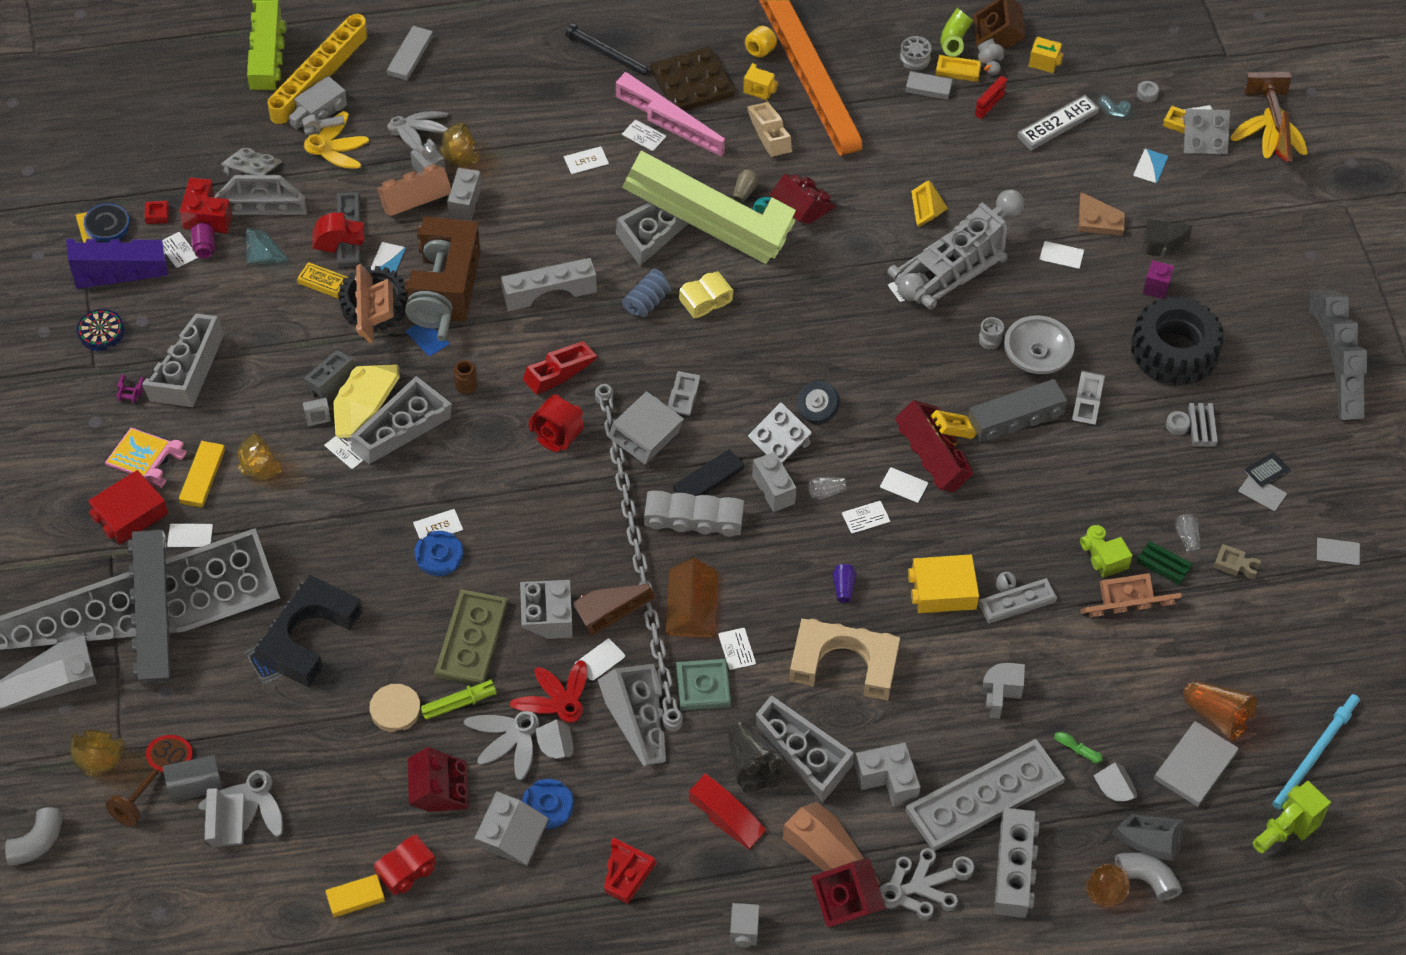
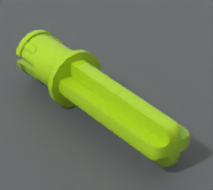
[421,679,497,720]

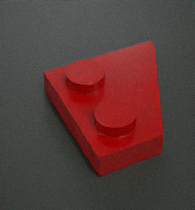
[604,837,657,904]

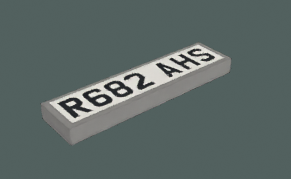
[1017,95,1099,151]

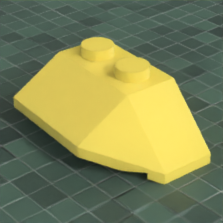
[333,365,400,438]

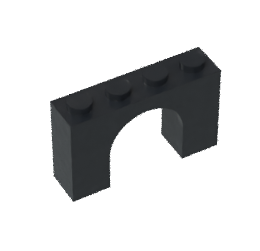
[255,575,363,688]

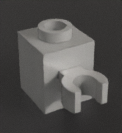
[411,139,445,173]

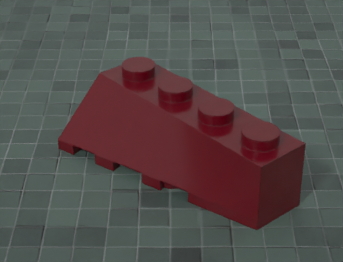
[894,400,974,492]

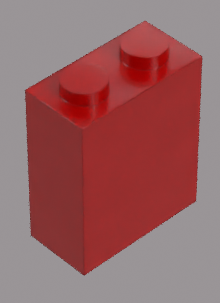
[88,469,168,545]

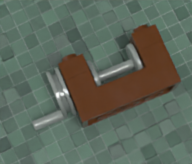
[405,216,481,341]

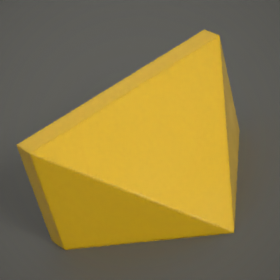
[911,180,948,227]

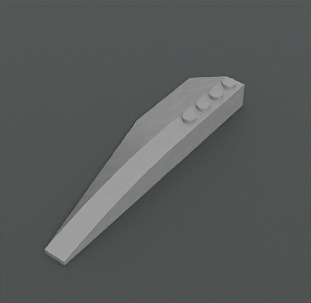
[0,528,280,650]

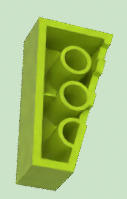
[247,0,286,90]

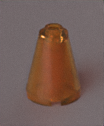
[1183,680,1258,741]

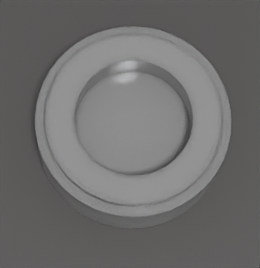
[1136,81,1159,102]
[1166,411,1191,435]

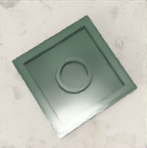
[676,659,731,710]

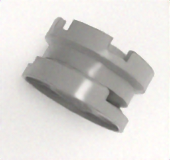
[900,36,931,70]

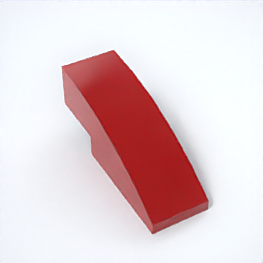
[523,341,597,395]
[689,773,766,850]

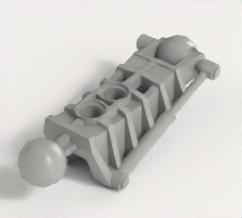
[887,190,1025,310]

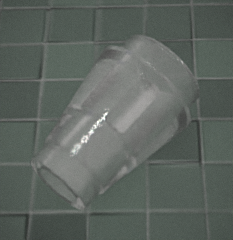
[809,476,846,500]
[1174,514,1201,552]

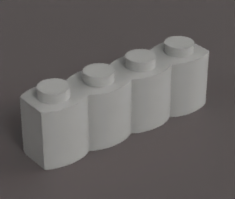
[644,491,744,537]

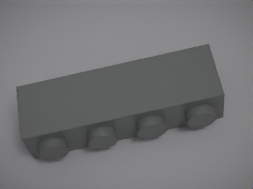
[968,379,1067,443]

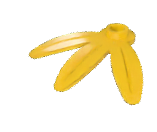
[1231,108,1307,158]
[304,111,369,169]

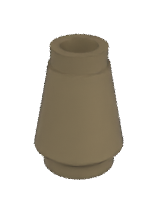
[732,170,759,204]

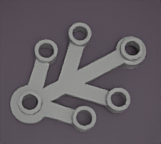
[880,848,974,920]

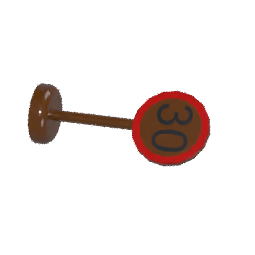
[105,735,192,826]

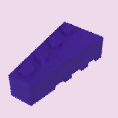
[66,239,168,289]

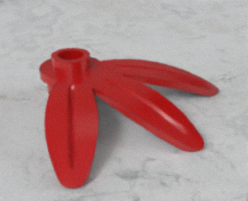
[510,660,587,723]

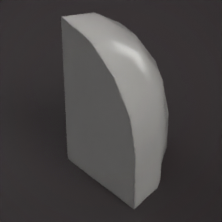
[535,720,574,759]
[1094,763,1137,801]

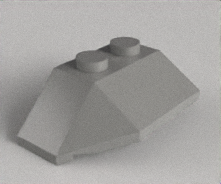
[214,175,307,215]

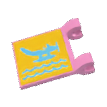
[105,428,187,488]

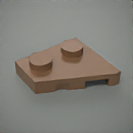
[1078,193,1125,236]

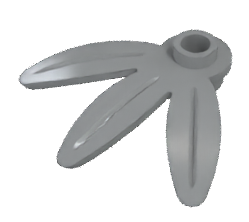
[387,111,449,151]
[464,711,539,780]
[198,770,283,837]

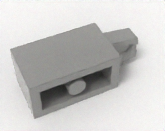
[289,76,347,129]

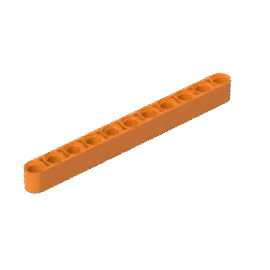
[759,0,862,156]

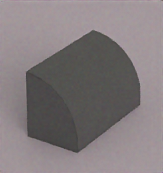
[163,755,222,803]

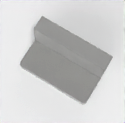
[205,788,245,847]

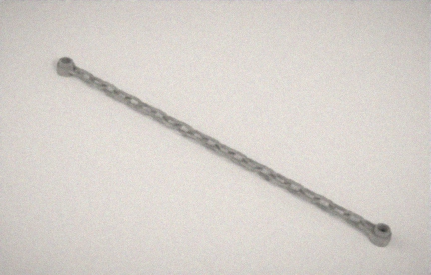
[595,384,683,732]

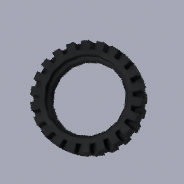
[339,266,408,332]

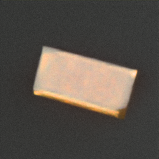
[666,557,718,637]

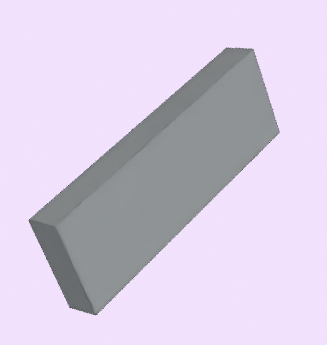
[387,26,433,81]
[979,578,1057,624]

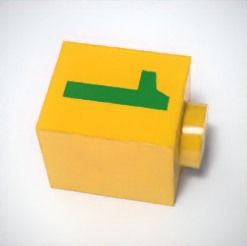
[1029,37,1064,73]

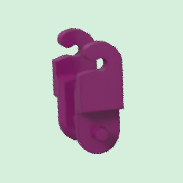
[116,374,146,403]

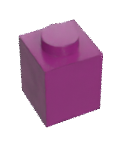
[1143,260,1174,300]

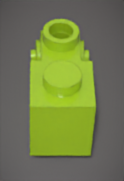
[1080,525,1132,578]

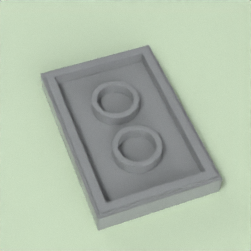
[1154,721,1239,807]

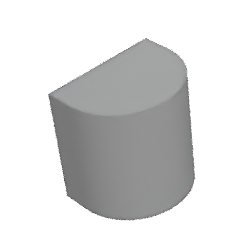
[302,398,331,426]

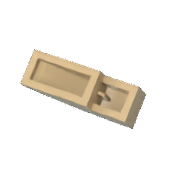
[747,102,792,157]

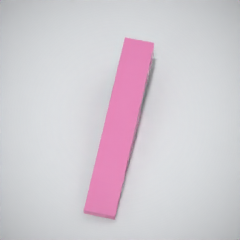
[616,72,725,157]

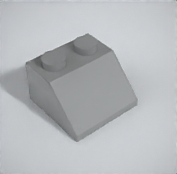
[474,791,549,866]

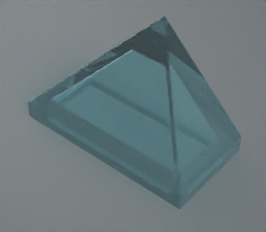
[246,228,288,263]

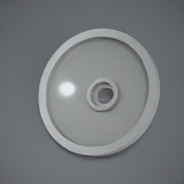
[1004,316,1075,374]

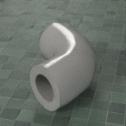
[6,807,63,866]
[1115,852,1182,901]

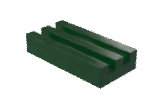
[1136,540,1192,586]

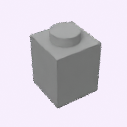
[730,903,759,948]

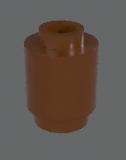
[453,360,478,394]

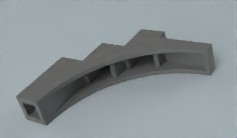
[1309,289,1367,420]

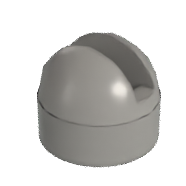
[996,571,1016,592]

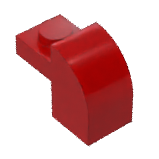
[312,212,364,253]

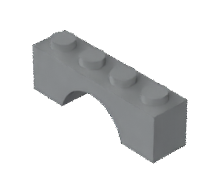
[501,258,597,311]

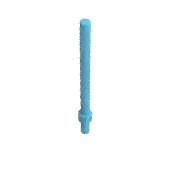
[1272,694,1360,810]

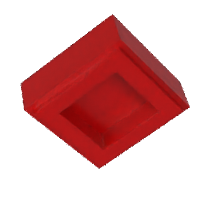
[145,201,169,224]

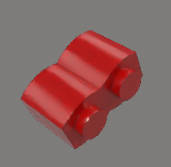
[373,834,436,895]

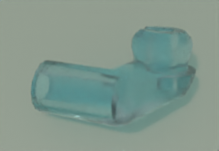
[1098,95,1131,116]

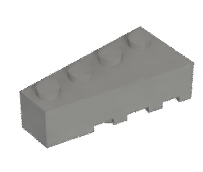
[616,202,689,266]

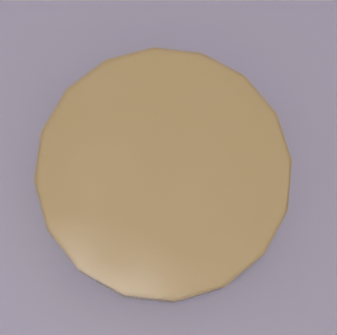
[370,684,421,732]

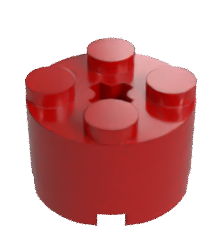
[528,394,584,452]

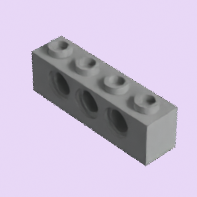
[994,808,1039,918]

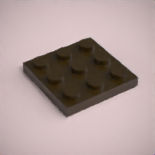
[650,46,735,111]

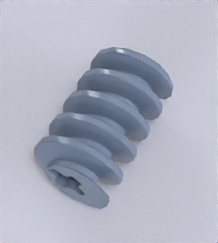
[622,269,671,317]

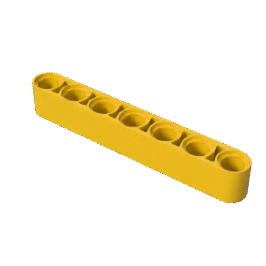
[268,14,367,124]

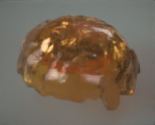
[1086,864,1130,907]

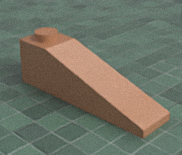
[783,802,880,885]

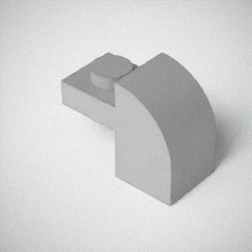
[981,663,1025,719]

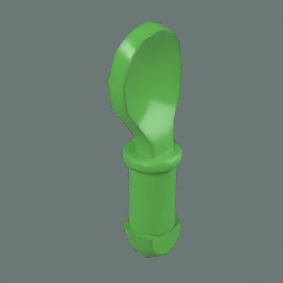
[1054,732,1103,764]

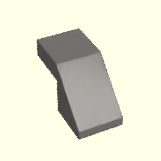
[1072,371,1105,424]

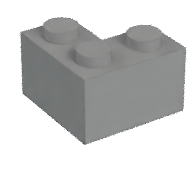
[854,743,920,807]

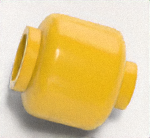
[745,26,777,58]

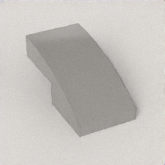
[668,371,701,416]

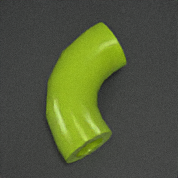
[940,8,974,57]

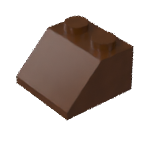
[973,0,1026,48]

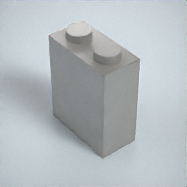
[608,391,684,465]

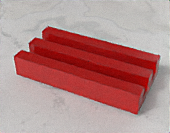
[975,76,1008,119]

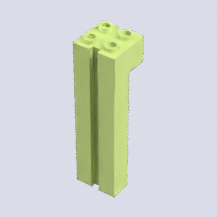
[622,151,796,264]

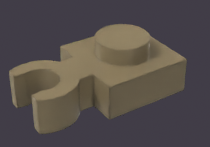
[1214,544,1261,579]

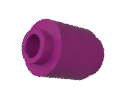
[191,223,215,258]

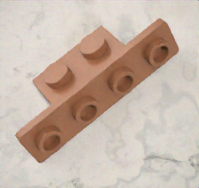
[355,264,394,343]
[1081,573,1182,618]

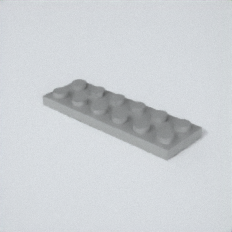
[905,739,1065,851]

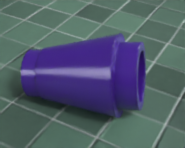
[832,564,857,603]

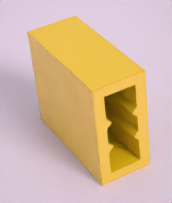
[908,555,979,613]

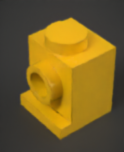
[743,63,778,101]

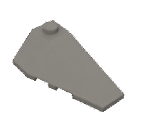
[0,636,97,710]
[598,664,666,766]

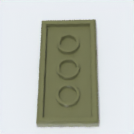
[434,589,509,685]

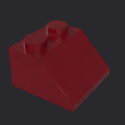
[811,858,886,928]

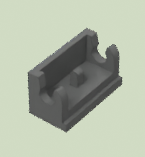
[304,350,356,403]

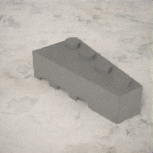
[142,314,225,407]
[351,376,452,464]
[756,695,854,802]

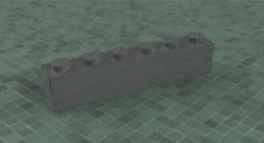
[128,530,171,685]

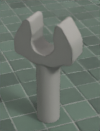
[302,114,345,136]

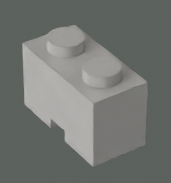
[447,168,482,221]
[752,452,796,512]

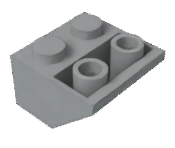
[520,580,573,639]

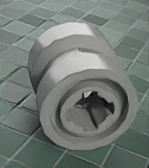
[979,317,1004,349]

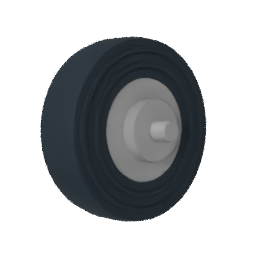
[797,381,840,424]

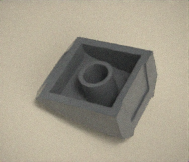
[1112,814,1183,861]

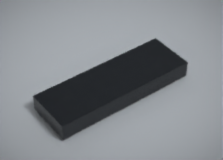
[673,449,744,496]

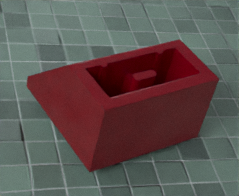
[770,173,836,224]
[408,747,469,812]

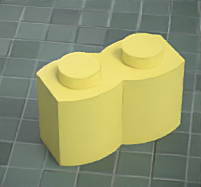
[679,272,733,318]

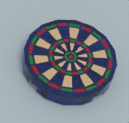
[76,309,125,351]

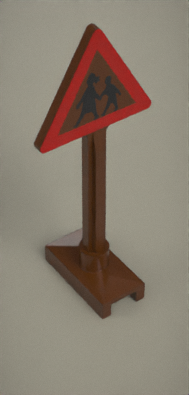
[1244,72,1292,162]

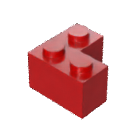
[179,177,232,234]

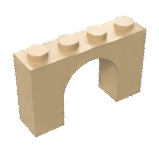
[789,619,900,701]

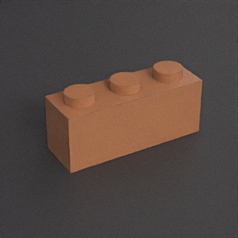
[377,164,451,216]

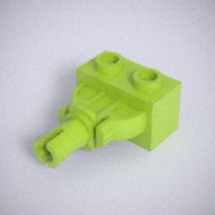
[1252,781,1331,854]

